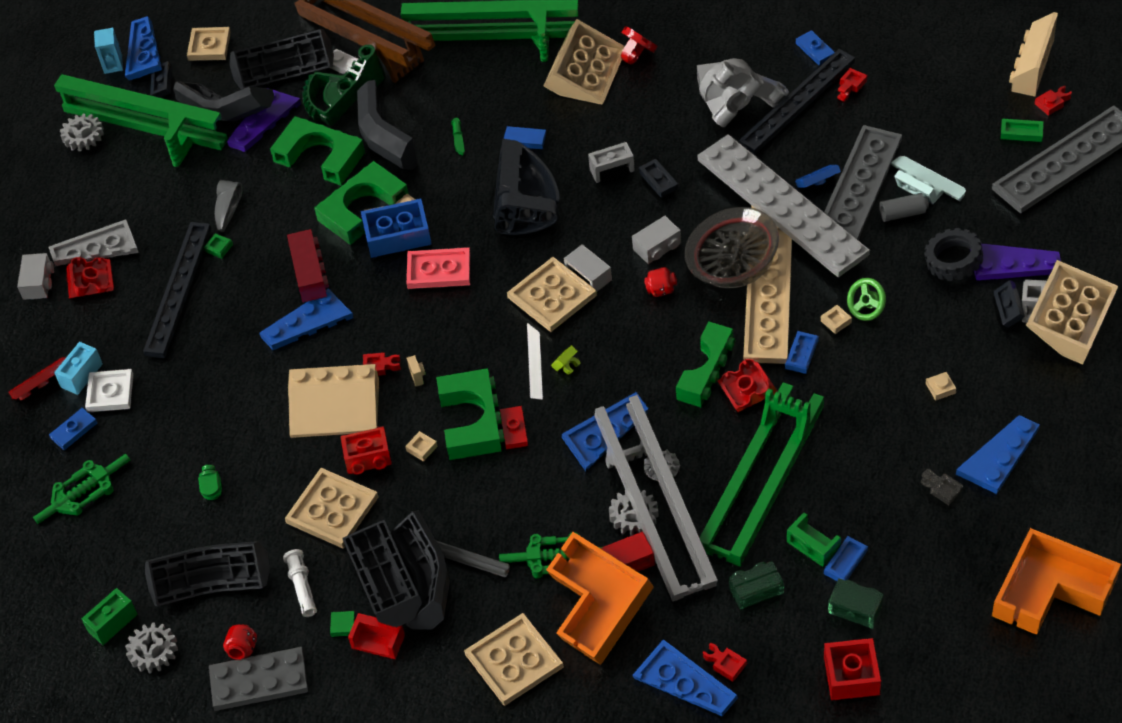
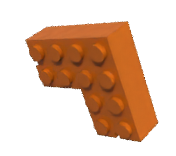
[992,528,1121,635]
[546,532,654,665]

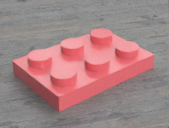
[407,248,470,289]

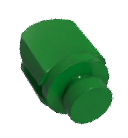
[198,465,222,500]

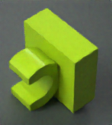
[551,345,580,375]

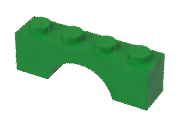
[676,321,735,407]

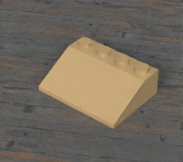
[544,19,625,105]
[1026,260,1118,365]
[288,364,379,438]

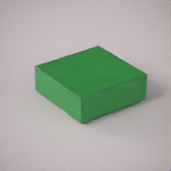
[204,233,233,259]
[330,611,356,637]

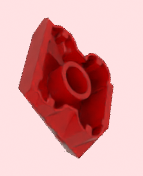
[66,257,114,299]
[717,359,778,412]

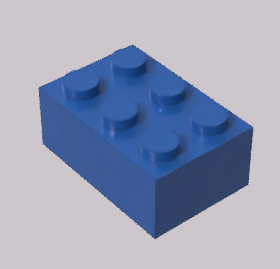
[361,199,431,258]

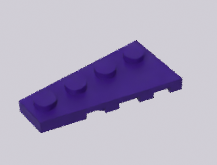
[227,88,301,152]
[970,244,1061,280]

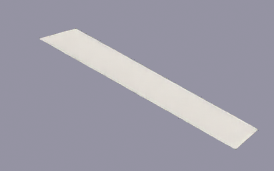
[527,323,543,399]

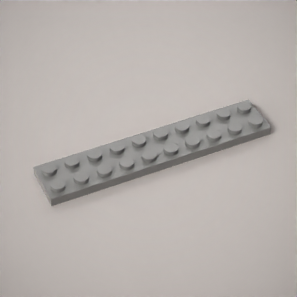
[698,135,870,277]

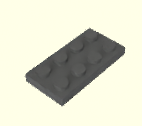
[209,647,308,711]

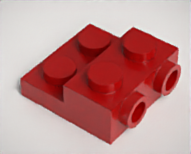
[341,426,392,474]

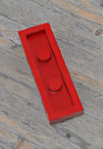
[9,357,66,400]

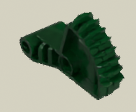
[302,44,386,126]

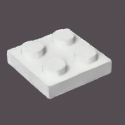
[85,369,133,412]

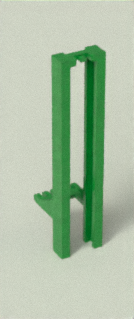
[401,0,579,62]
[54,74,228,167]
[700,382,824,567]

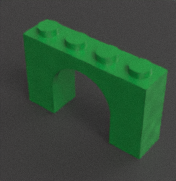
[270,116,365,185]
[315,161,409,245]
[436,368,505,460]

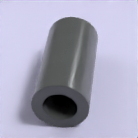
[880,193,929,222]

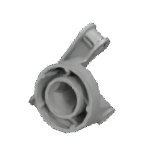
[699,58,789,127]

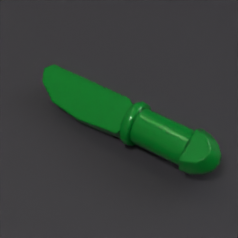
[451,118,465,156]

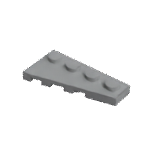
[49,220,139,266]

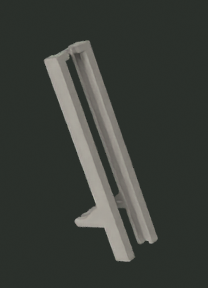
[595,395,717,602]

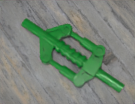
[33,454,130,524]
[499,532,602,578]

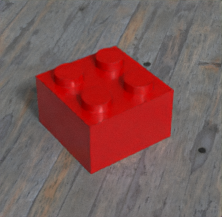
[824,638,881,700]

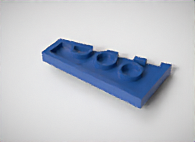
[125,16,162,80]
[260,289,353,350]
[562,392,648,471]
[956,415,1040,494]
[633,640,738,716]

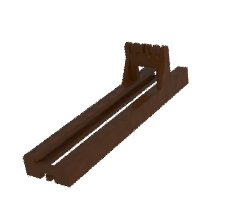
[295,0,436,83]

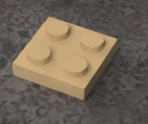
[187,27,231,61]

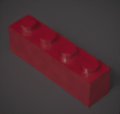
[287,229,329,302]

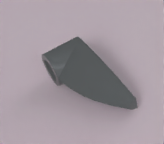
[215,180,243,232]

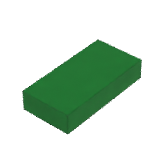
[1001,119,1043,142]

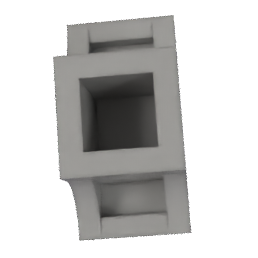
[1022,280,1047,322]

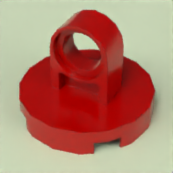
[621,26,658,64]

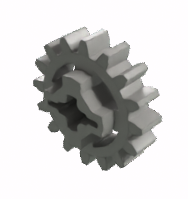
[60,114,104,151]
[609,490,659,536]
[126,623,178,673]

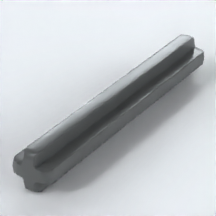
[437,541,510,577]

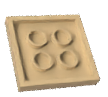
[507,257,597,332]
[285,468,378,548]
[464,613,564,706]

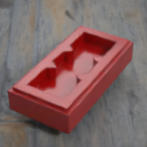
[500,406,528,449]

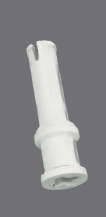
[283,549,317,617]

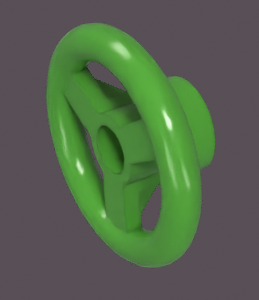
[847,278,886,321]

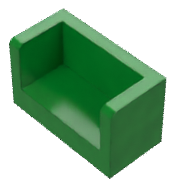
[787,513,841,567]
[81,588,138,645]

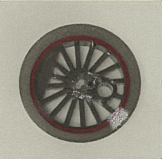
[685,207,779,288]

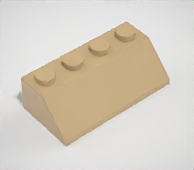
[1009,12,1058,96]

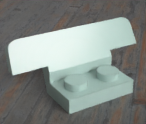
[891,156,966,205]

